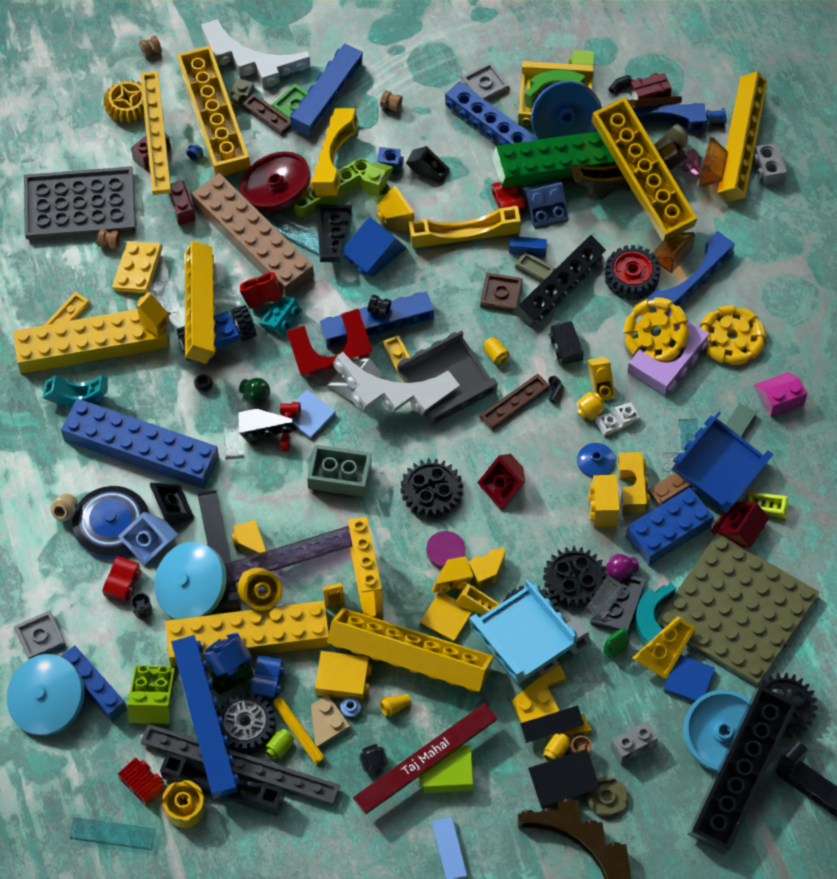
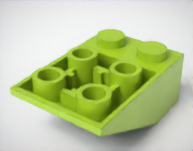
[127,665,175,724]

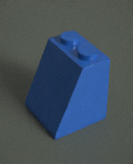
[341,216,407,277]

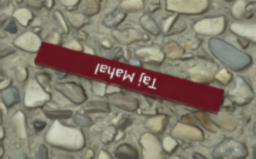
[353,703,497,815]

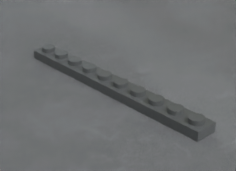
[141,724,340,806]

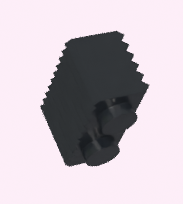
[548,321,583,366]

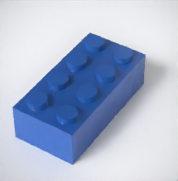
[625,487,714,566]

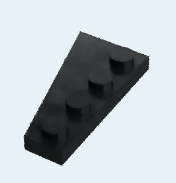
[316,204,352,262]

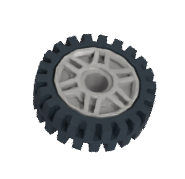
[217,692,276,755]

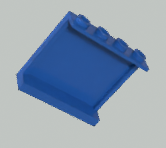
[671,412,774,513]

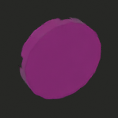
[426,531,465,568]

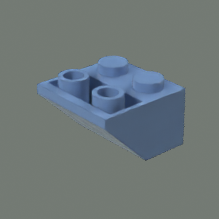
[523,180,569,227]

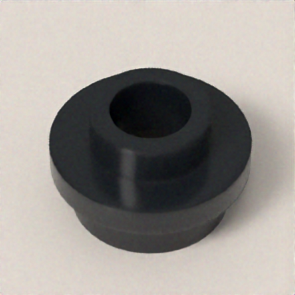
[194,374,213,392]

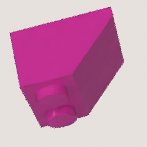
[754,372,807,417]

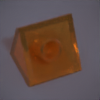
[698,137,728,187]
[653,232,695,273]

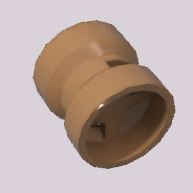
[139,35,162,58]
[380,90,403,113]
[97,229,120,250]
[570,736,592,756]

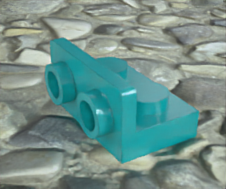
[259,296,303,338]

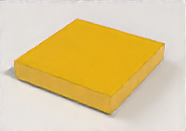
[420,592,474,643]

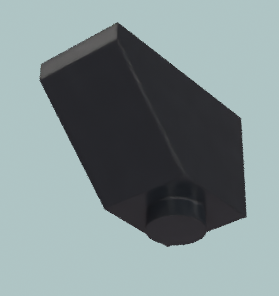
[406,146,450,183]

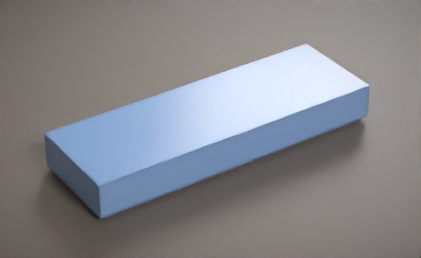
[432,817,467,879]

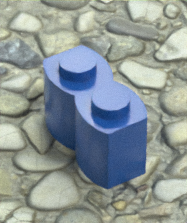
[250,656,285,701]

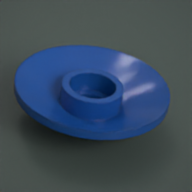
[577,443,616,477]

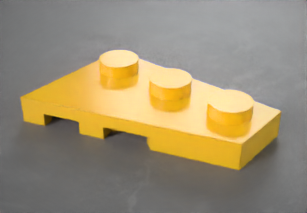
[632,616,696,679]

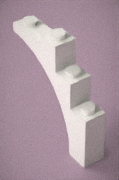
[201,19,310,88]
[334,352,460,416]

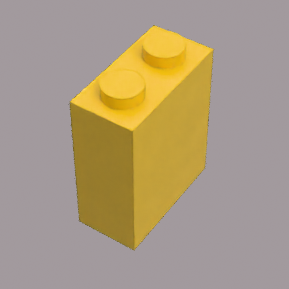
[315,651,372,702]

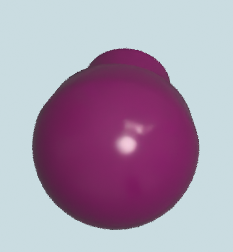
[606,554,639,581]

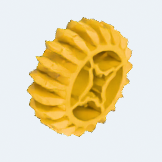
[103,78,144,124]

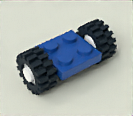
[176,305,257,361]

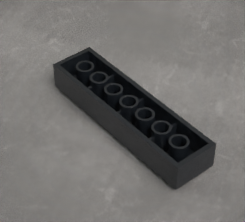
[687,685,797,854]

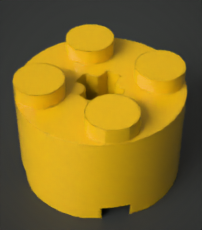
[238,568,282,611]
[162,780,206,829]

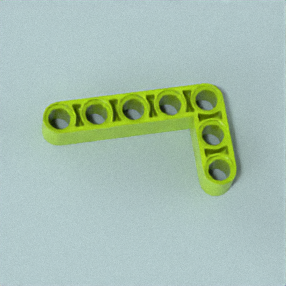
[294,158,390,218]

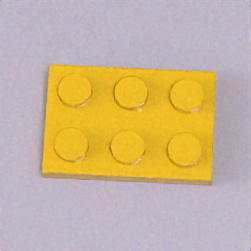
[112,241,163,293]

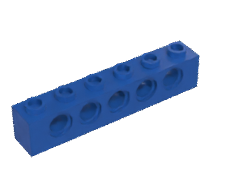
[445,81,539,145]

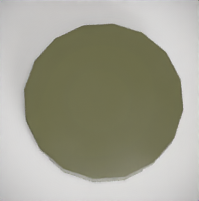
[587,777,628,818]

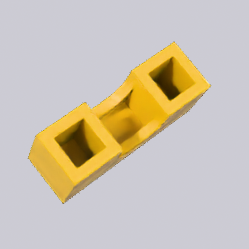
[618,452,650,513]

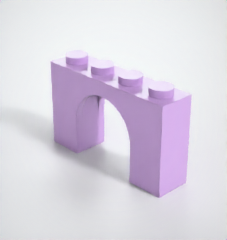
[628,312,709,396]

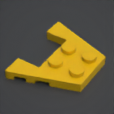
[511,662,592,737]

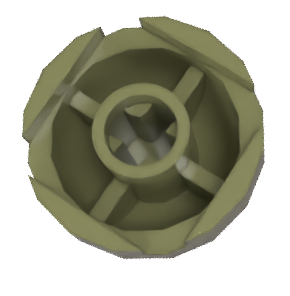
[654,123,688,151]

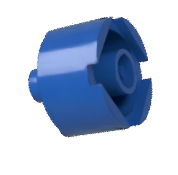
[203,632,252,677]

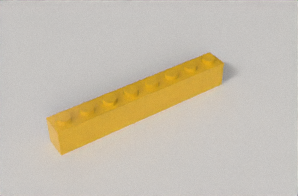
[717,71,768,202]
[185,240,216,364]

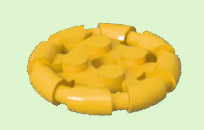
[623,298,689,363]
[700,305,766,365]

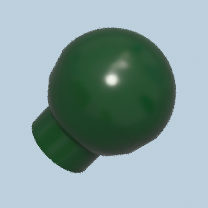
[239,378,270,404]

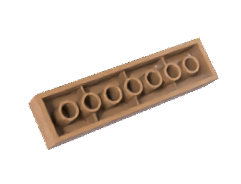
[191,173,314,297]

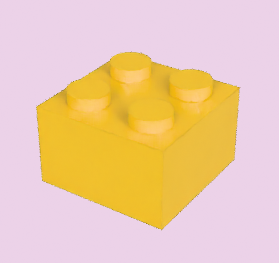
[588,475,620,528]

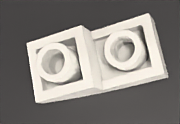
[595,402,640,436]

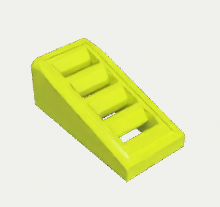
[747,492,789,519]

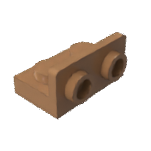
[647,473,693,507]

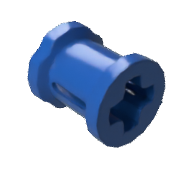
[706,108,726,126]

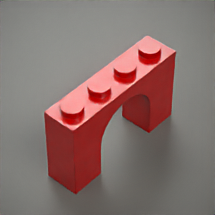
[286,308,373,377]

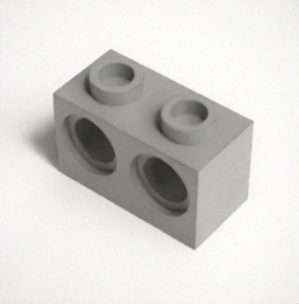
[753,143,787,186]
[610,722,658,765]

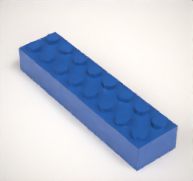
[61,398,219,489]

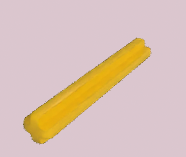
[273,697,324,765]

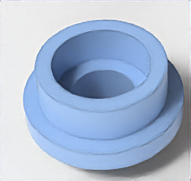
[340,697,361,717]

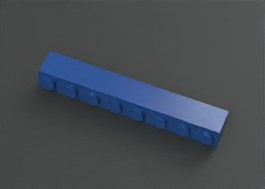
[171,635,240,799]

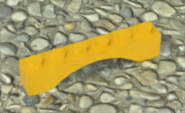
[311,108,359,196]
[409,206,521,249]

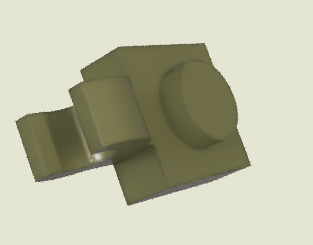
[231,78,254,108]

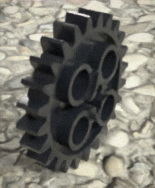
[400,458,463,518]
[543,546,607,608]
[756,673,818,739]

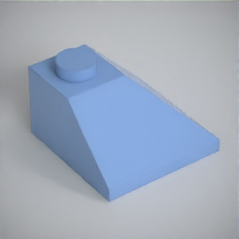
[118,512,178,565]

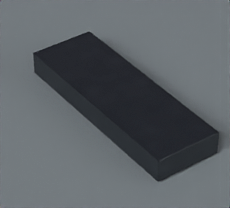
[519,705,584,743]

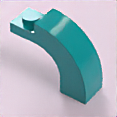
[42,375,108,407]
[635,583,676,646]

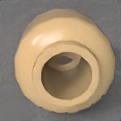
[50,493,79,522]

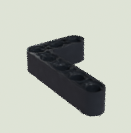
[775,739,837,818]

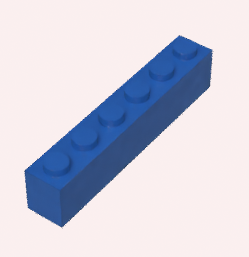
[290,43,363,137]
[320,291,434,348]

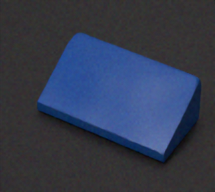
[509,236,547,256]

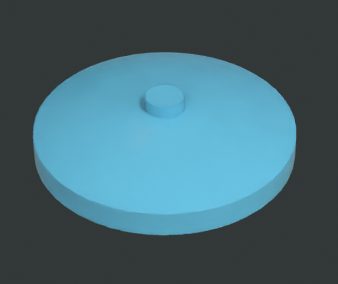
[155,542,226,619]
[7,654,84,736]
[683,690,750,771]

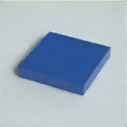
[663,655,715,702]

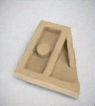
[311,695,350,749]

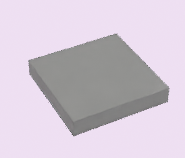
[461,62,510,101]
[14,610,66,660]

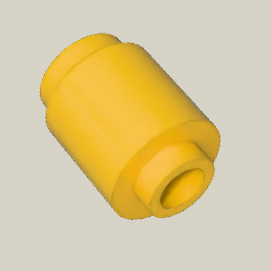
[483,337,510,365]
[542,733,571,762]

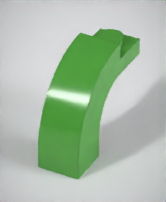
[524,70,586,109]

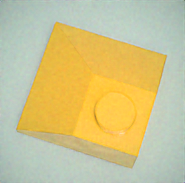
[376,186,414,233]

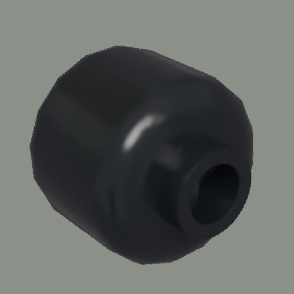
[359,744,389,776]

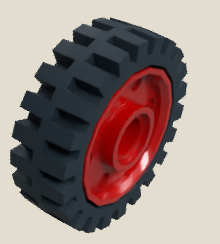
[605,245,660,300]

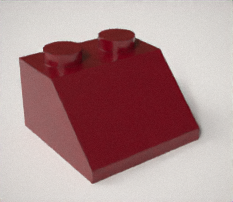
[711,502,769,548]

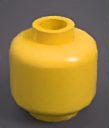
[577,392,605,420]

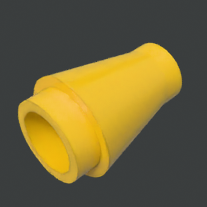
[380,694,411,717]

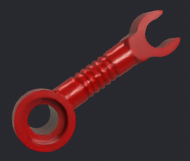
[280,402,301,451]

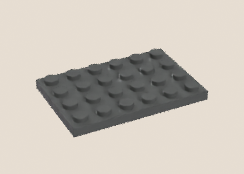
[24,166,135,239]

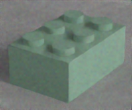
[307,444,372,497]

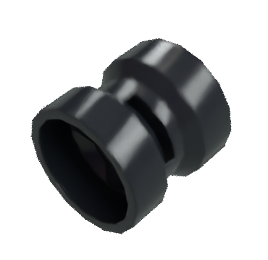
[367,294,392,318]
[131,593,152,619]

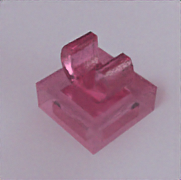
[681,149,702,175]

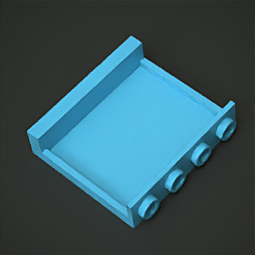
[469,580,577,684]

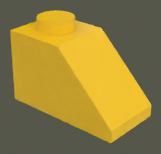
[231,519,268,562]

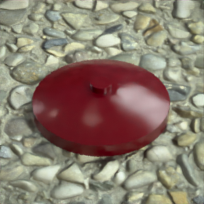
[240,151,311,211]

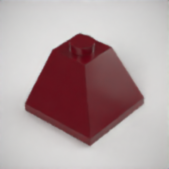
[477,454,525,510]

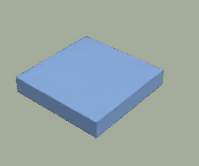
[282,390,336,440]

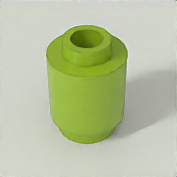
[265,729,295,760]

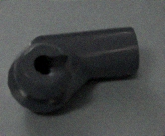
[608,75,634,94]
[548,375,564,404]

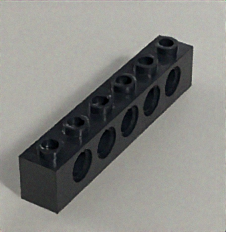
[513,235,606,327]

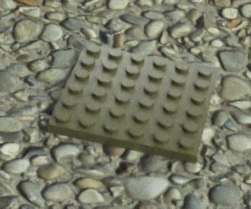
[656,533,820,686]

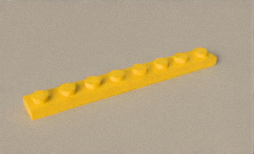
[140,71,171,195]

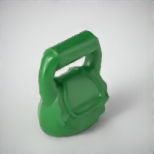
[603,628,629,657]

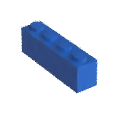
[60,645,127,723]

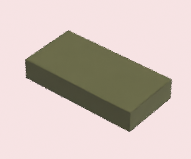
[515,252,556,282]

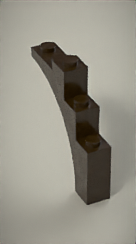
[571,138,687,200]
[517,798,631,879]

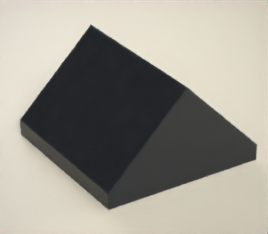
[149,482,194,527]

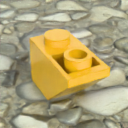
[136,292,170,335]
[587,357,615,400]
[468,547,506,590]
[431,556,473,593]

